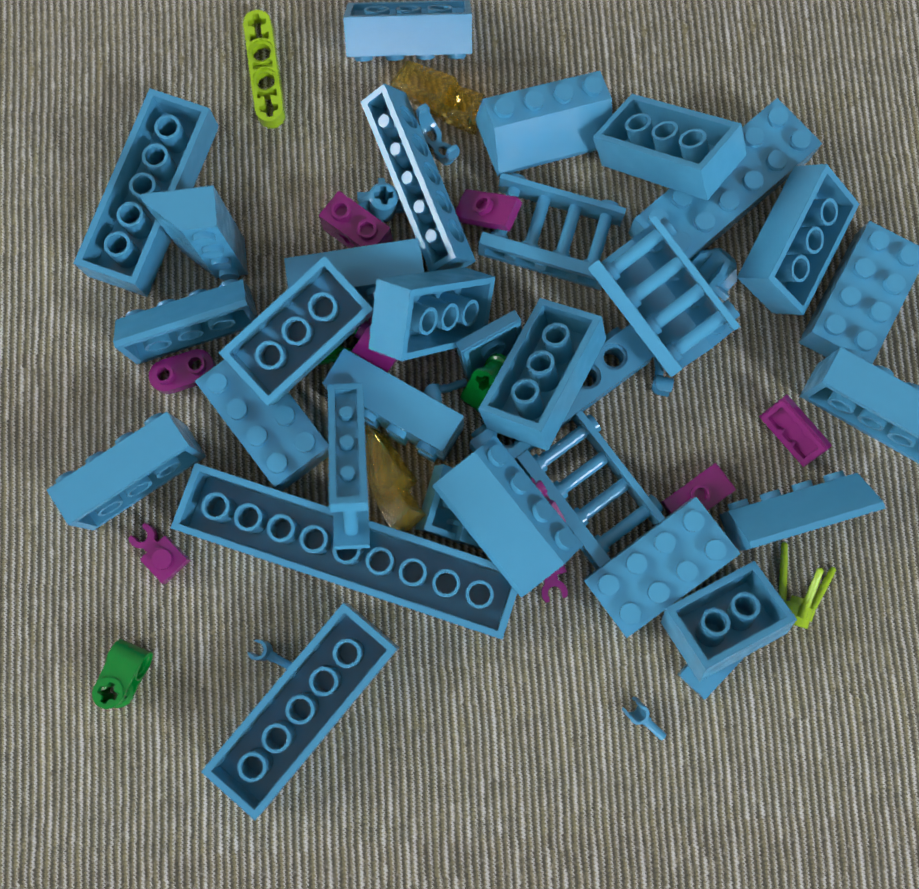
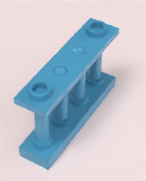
[478,172,626,291]
[588,215,740,377]
[328,383,370,550]
[516,410,665,569]

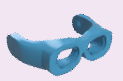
[416,103,460,166]

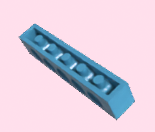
[361,84,476,271]
[469,324,654,460]

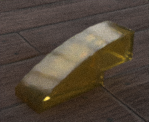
[390,60,486,135]
[365,425,426,533]

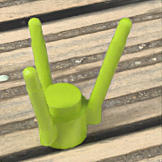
[779,542,836,629]

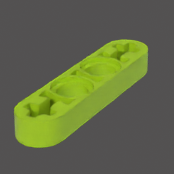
[243,10,286,128]

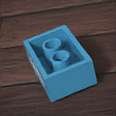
[661,561,797,682]

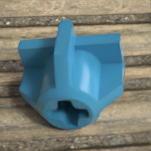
[357,178,405,222]
[691,248,737,301]

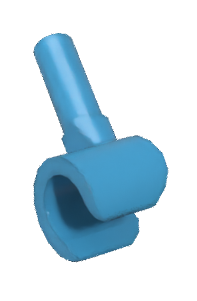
[651,356,674,397]
[423,378,467,403]
[247,639,292,669]
[622,697,666,740]

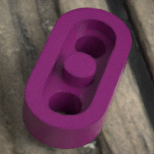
[149,349,216,394]

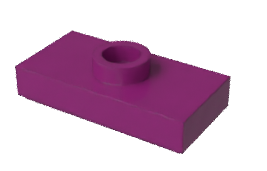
[455,189,522,231]
[759,394,832,467]
[661,463,736,514]

